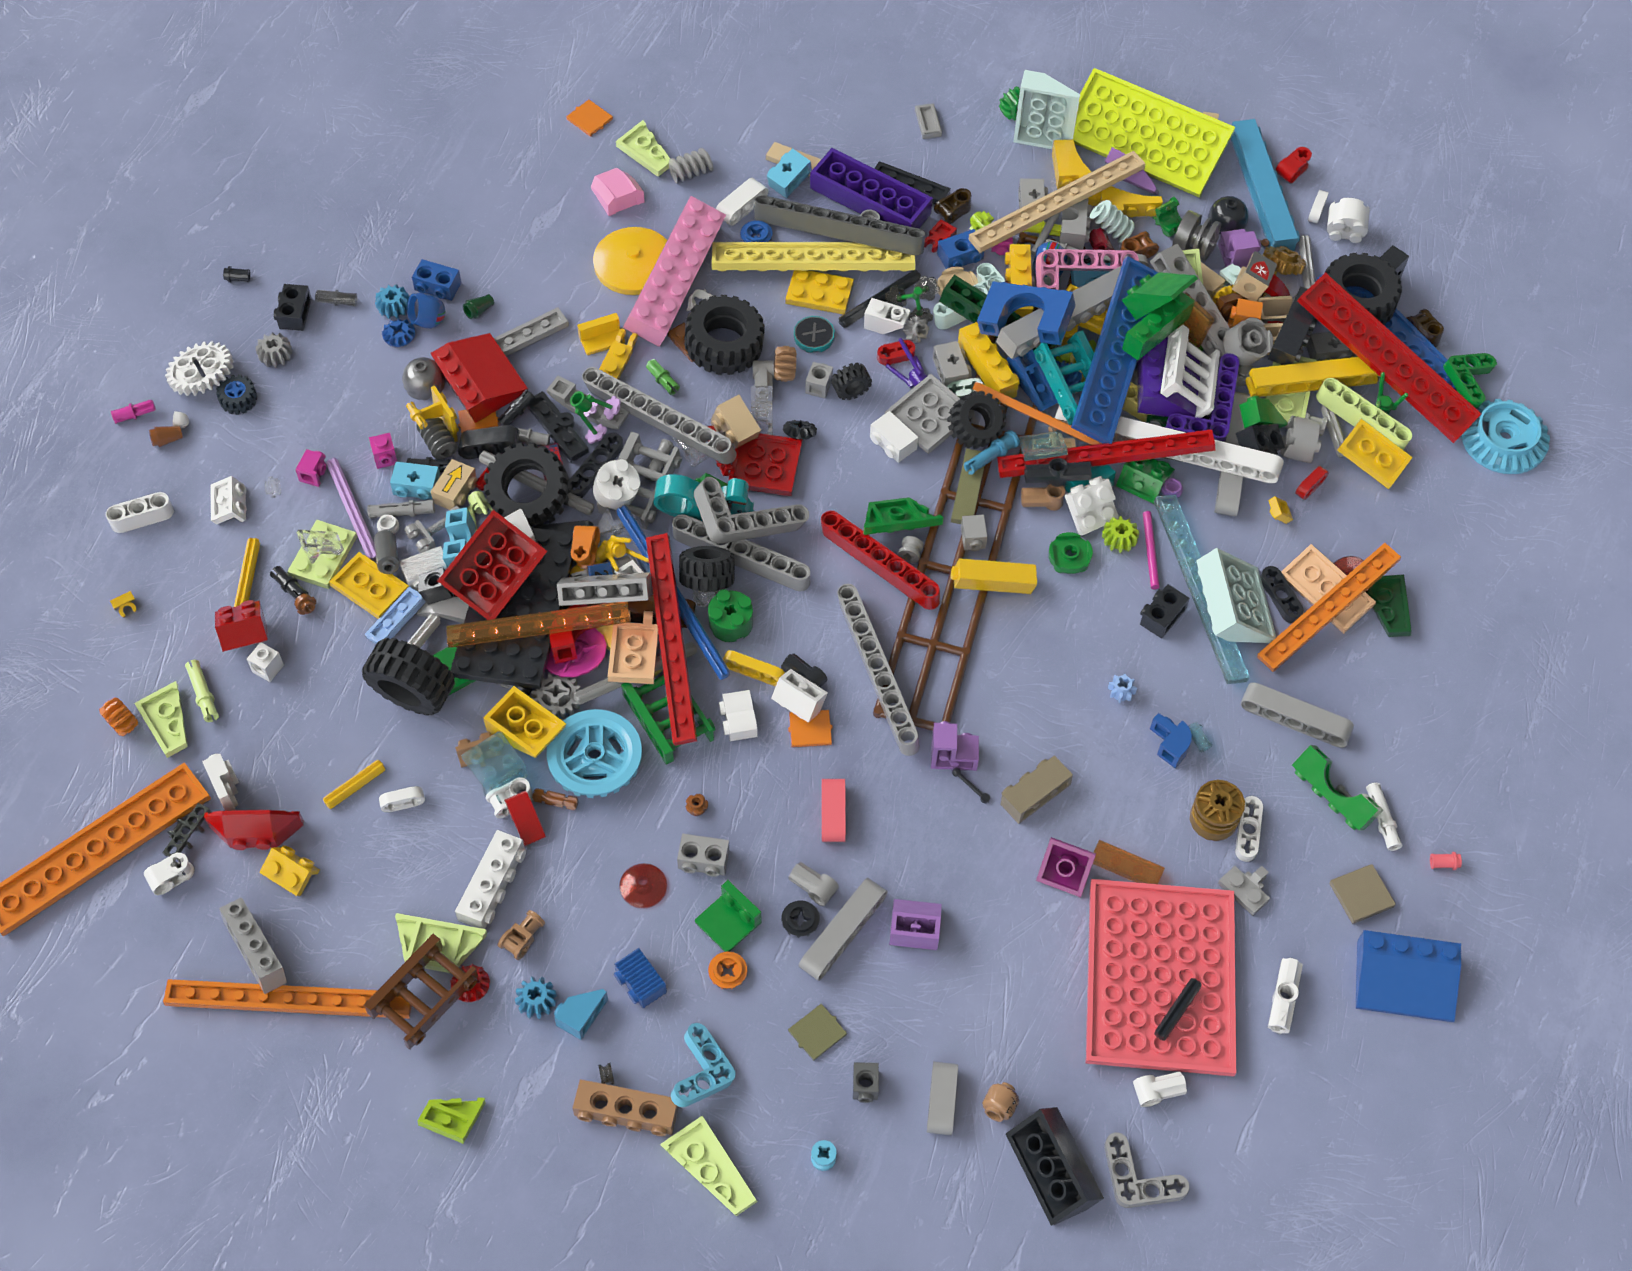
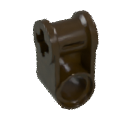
[934,188,972,224]
[1406,309,1444,348]

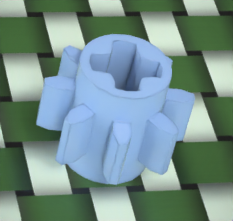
[1108,674,1137,703]

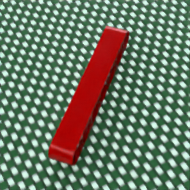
[821,510,940,610]

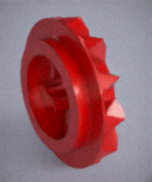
[450,963,490,1002]

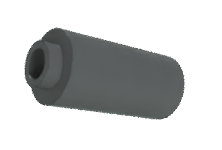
[374,530,400,574]

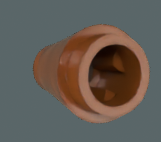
[149,426,183,447]

